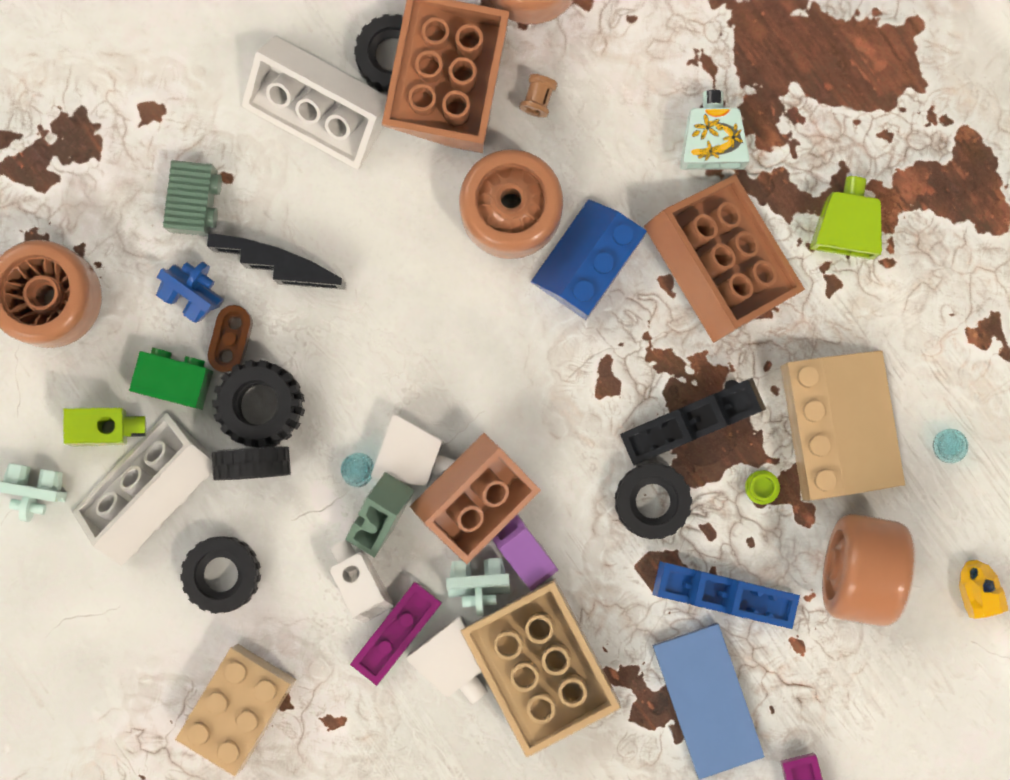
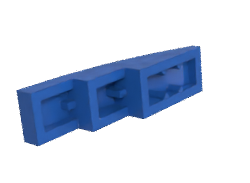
[652,561,800,629]

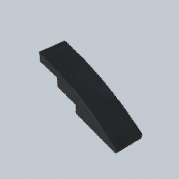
[207,233,346,290]
[620,378,766,466]

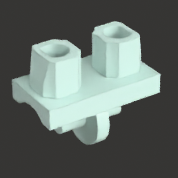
[0,463,67,522]
[446,558,510,616]

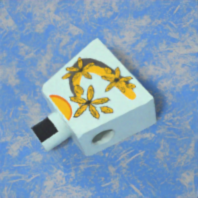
[680,90,749,170]

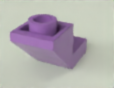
[492,514,559,591]

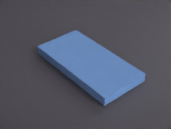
[652,623,765,780]

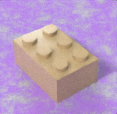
[175,644,297,777]

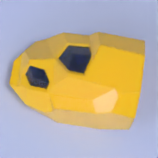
[959,560,1009,619]

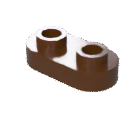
[208,305,253,373]

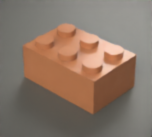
[409,433,541,564]

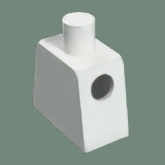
[371,414,456,487]
[330,540,395,623]
[406,615,488,704]

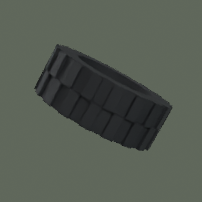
[354,14,403,93]
[212,447,291,481]
[614,463,692,539]
[180,536,261,614]

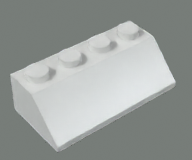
[241,36,387,170]
[72,413,213,566]

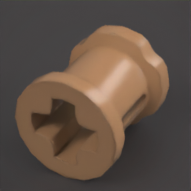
[519,74,558,118]

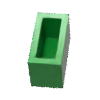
[129,348,213,410]

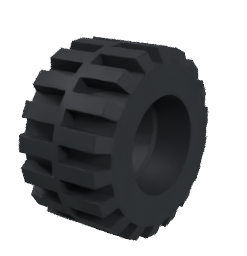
[212,360,305,447]

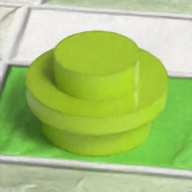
[745,470,780,505]

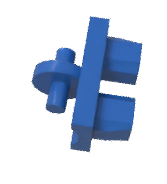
[156,262,224,323]

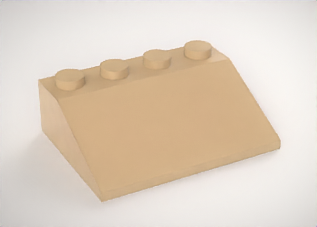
[780,351,905,501]
[461,578,621,758]

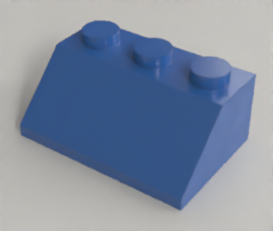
[531,199,647,320]

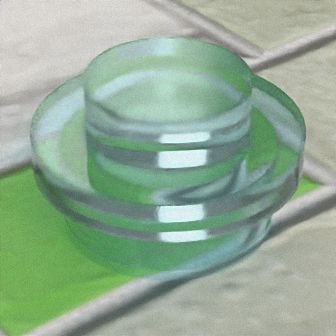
[933,429,968,463]
[341,453,374,487]

